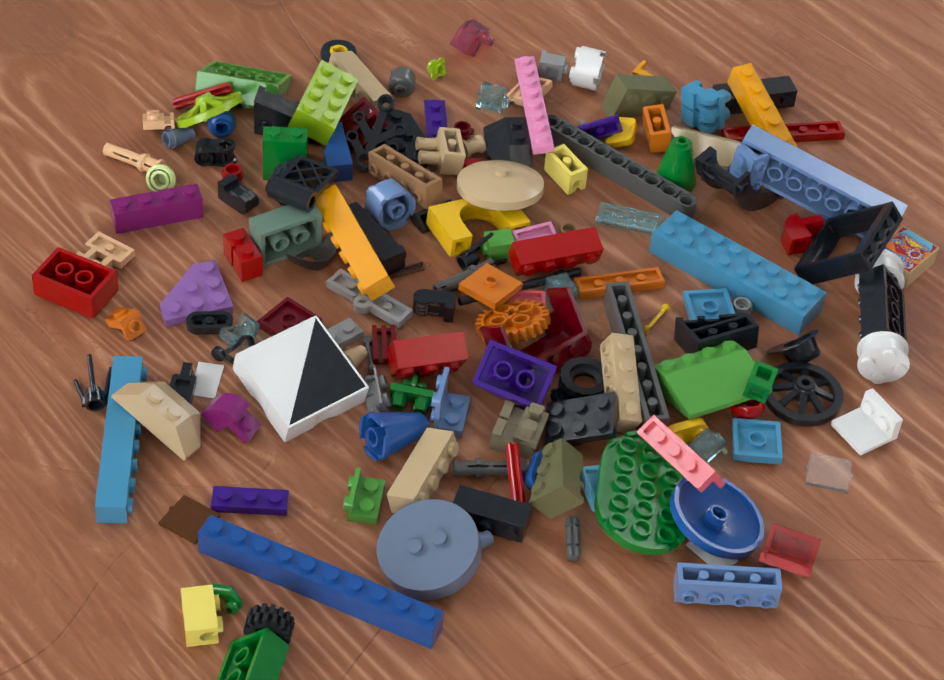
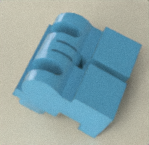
[681,80,731,133]

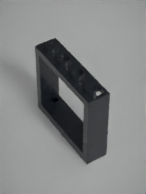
[794,201,903,284]

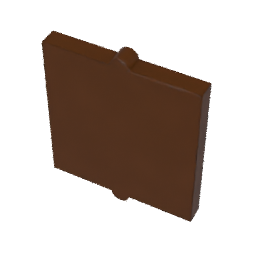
[159,495,220,545]

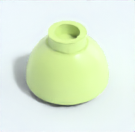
[146,164,176,192]

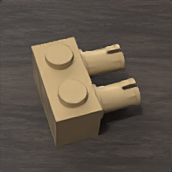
[415,127,466,175]

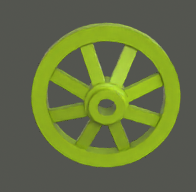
[174,91,244,128]

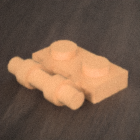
[76,232,135,270]

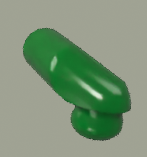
[211,583,243,614]

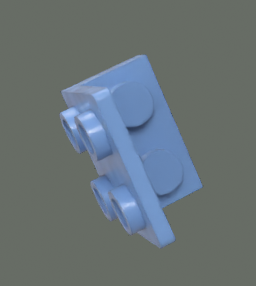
[430,367,471,438]

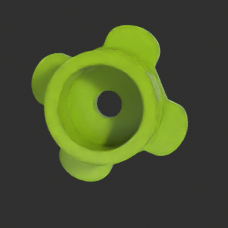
[427,57,446,81]

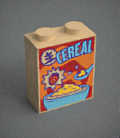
[885,226,939,289]

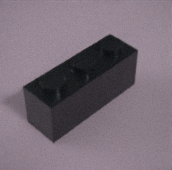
[453,485,532,543]

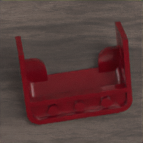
[479,287,592,373]

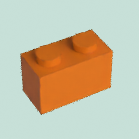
[643,104,671,153]

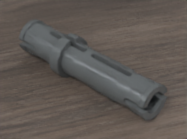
[432,258,496,292]
[453,458,528,478]

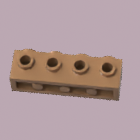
[368,144,443,209]

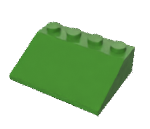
[195,61,293,108]
[654,340,772,420]

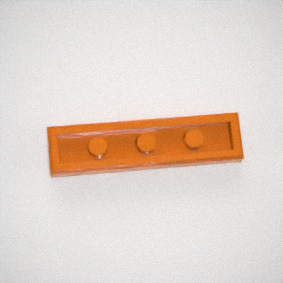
[573,267,666,299]

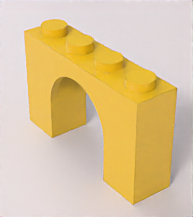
[426,199,531,257]

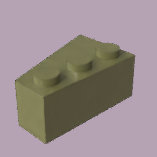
[600,74,677,118]
[529,438,584,520]

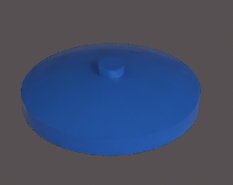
[670,478,764,559]

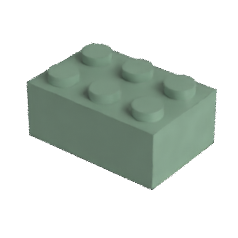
[249,205,322,267]

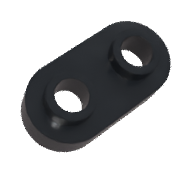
[186,311,233,335]

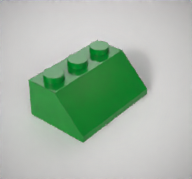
[217,627,289,680]

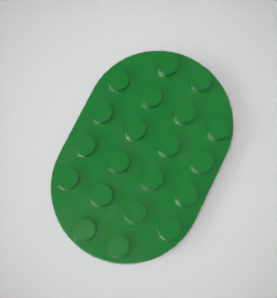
[594,431,687,555]

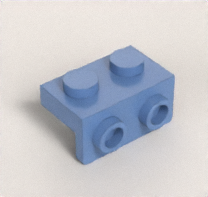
[729,144,770,190]

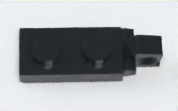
[170,362,197,404]

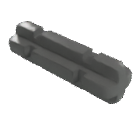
[565,516,581,561]

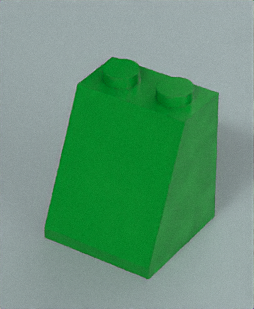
[262,126,308,180]

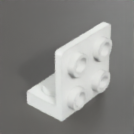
[831,388,903,455]

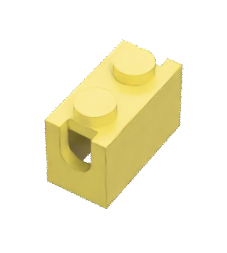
[544,144,588,195]
[181,584,223,647]

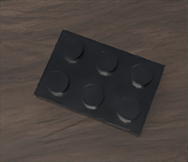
[544,392,618,445]

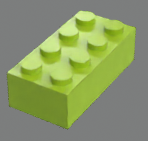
[288,60,359,146]

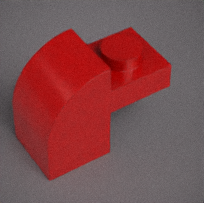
[781,213,824,255]

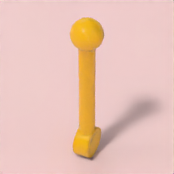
[643,304,670,335]

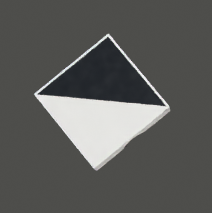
[233,316,369,443]

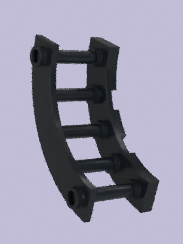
[695,146,784,211]

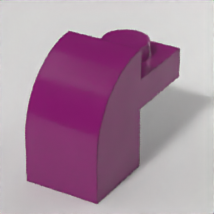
[200,393,262,443]

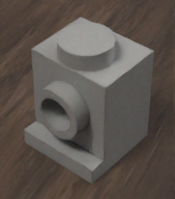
[538,50,569,82]

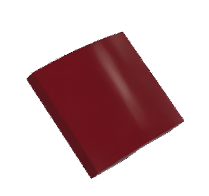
[339,96,389,148]

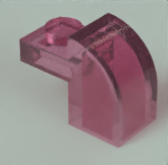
[450,19,495,57]

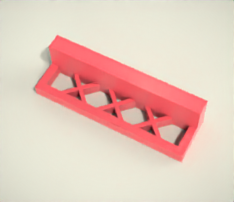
[637,415,726,493]

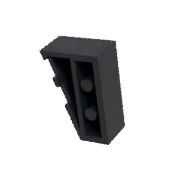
[254,85,317,143]

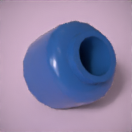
[207,111,235,138]

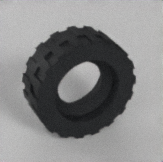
[558,356,604,400]

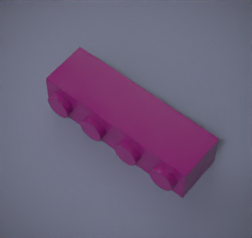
[110,184,203,234]

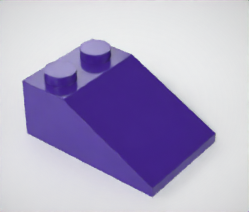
[472,340,557,410]

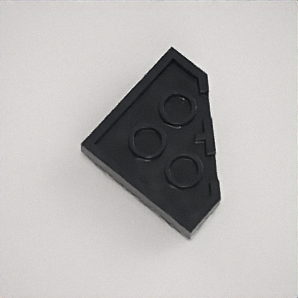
[376,109,432,169]

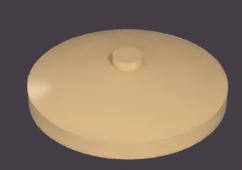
[457,160,544,211]

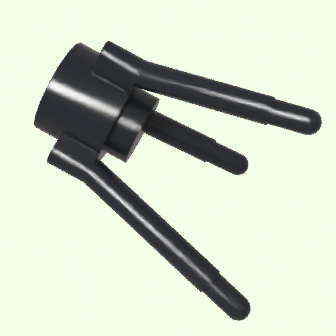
[456,232,508,271]
[73,354,112,411]

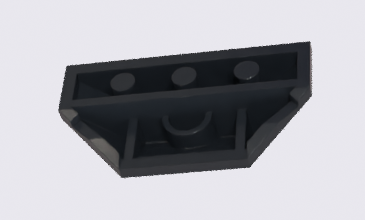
[483,117,532,168]

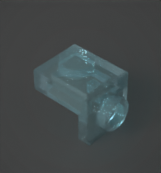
[218,313,260,348]
[688,428,728,463]

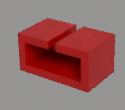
[223,228,263,282]

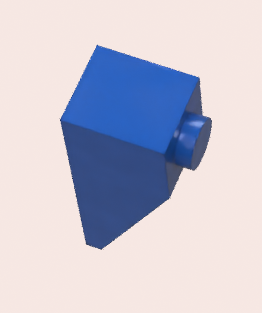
[320,122,353,182]

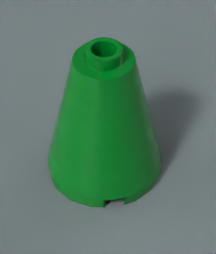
[655,136,696,192]

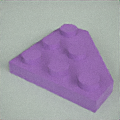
[160,260,234,327]

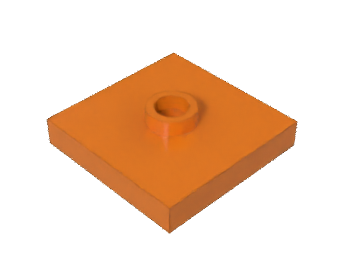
[458,263,523,310]

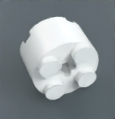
[569,46,606,91]

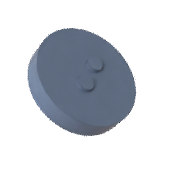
[377,499,482,600]

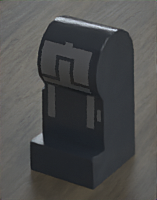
[217,173,259,214]
[413,289,457,323]

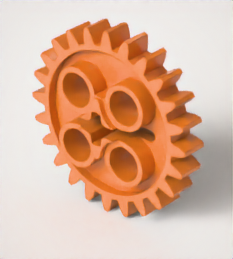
[475,299,551,344]

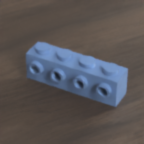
[673,562,782,609]

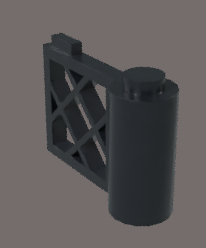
[265,156,339,213]

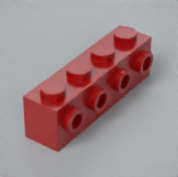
[508,227,604,276]

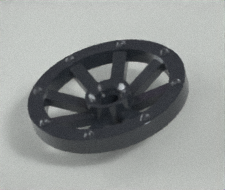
[765,362,843,427]

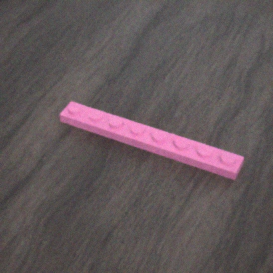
[514,56,554,155]

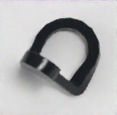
[211,335,255,364]

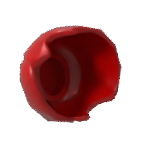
[729,399,765,419]

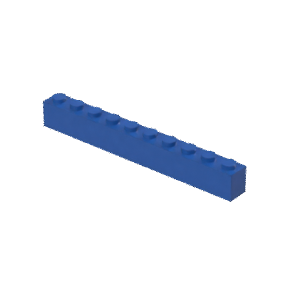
[198,515,444,649]

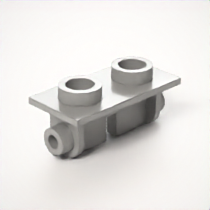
[364,367,392,413]

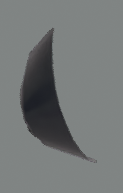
[286,232,337,271]

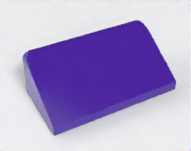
[577,114,623,139]

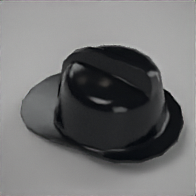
[766,330,820,363]

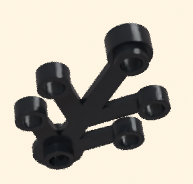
[346,94,406,173]

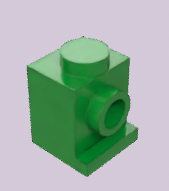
[743,361,778,404]

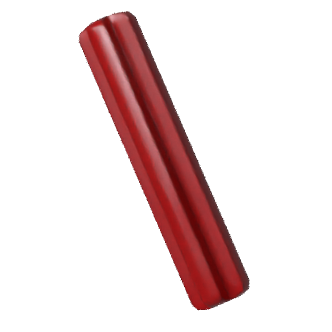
[172,82,233,110]
[505,443,526,503]

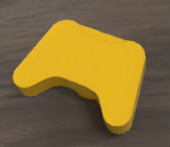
[605,117,637,148]

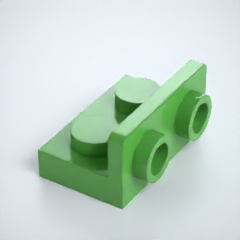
[343,467,385,525]

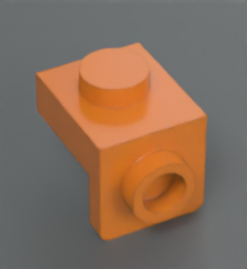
[105,307,147,341]

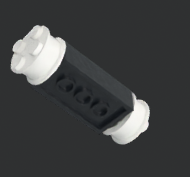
[854,249,910,384]

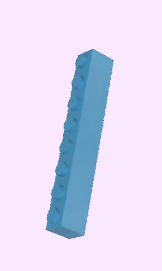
[95,356,148,523]

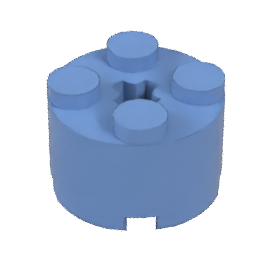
[365,178,416,231]

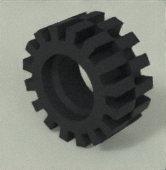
[243,603,295,644]

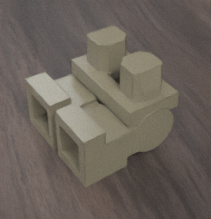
[489,400,549,458]

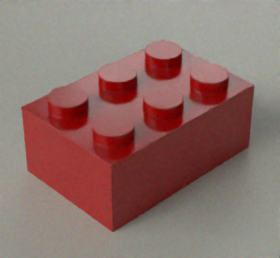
[32,247,119,319]
[386,331,468,380]

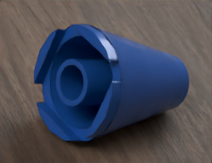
[359,412,429,461]

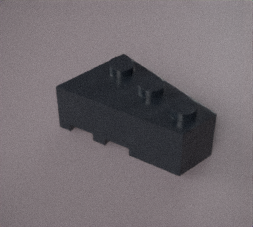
[674,313,759,354]

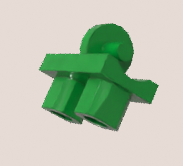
[390,374,434,415]

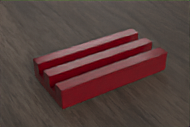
[372,325,396,365]

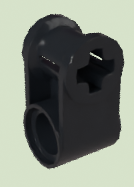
[194,138,237,167]

